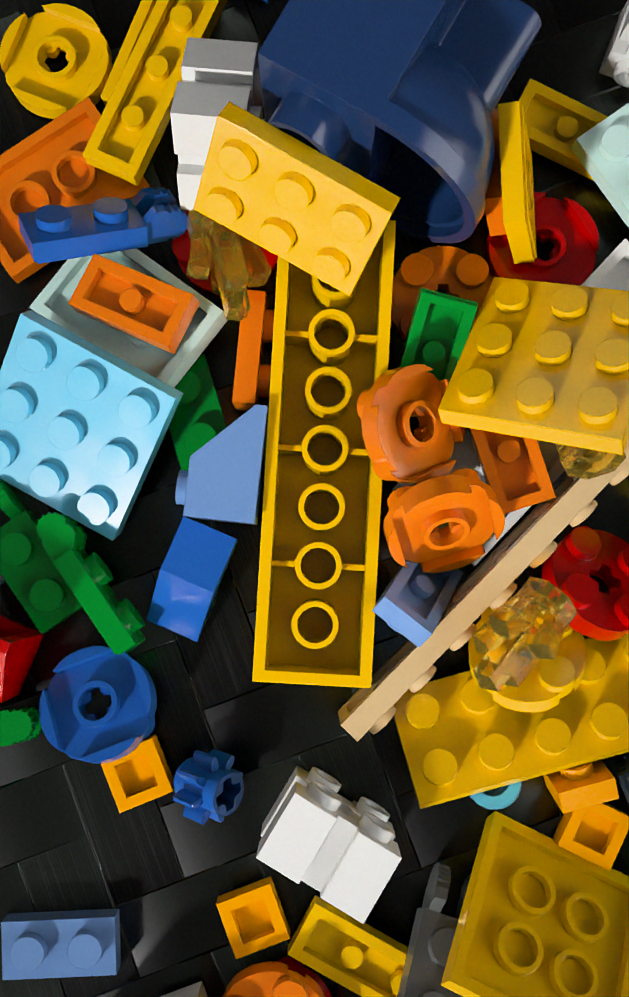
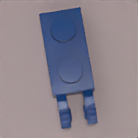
[18,186,190,264]

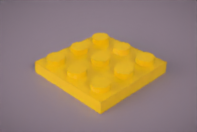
[438,277,629,455]
[441,811,629,997]

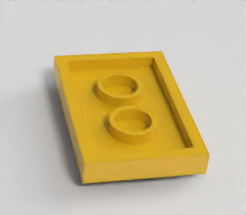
[193,101,400,296]

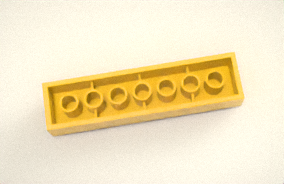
[252,220,396,688]

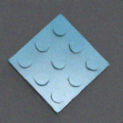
[0,310,183,541]

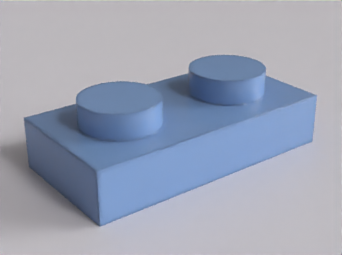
[372,560,463,647]
[1,909,121,980]

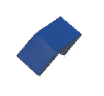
[146,516,239,642]

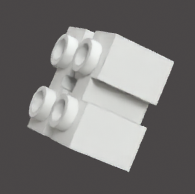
[170,37,265,211]
[256,766,402,924]

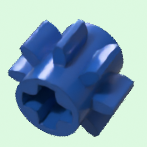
[173,749,244,825]

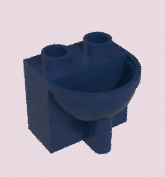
[258,0,541,243]

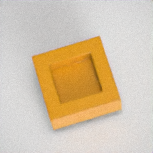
[101,734,174,813]
[543,760,619,814]
[552,802,629,871]
[216,876,291,959]

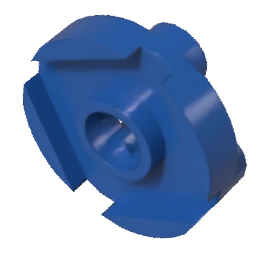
[39,646,157,764]

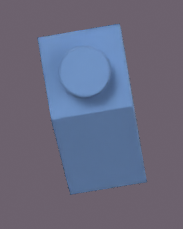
[175,404,268,525]

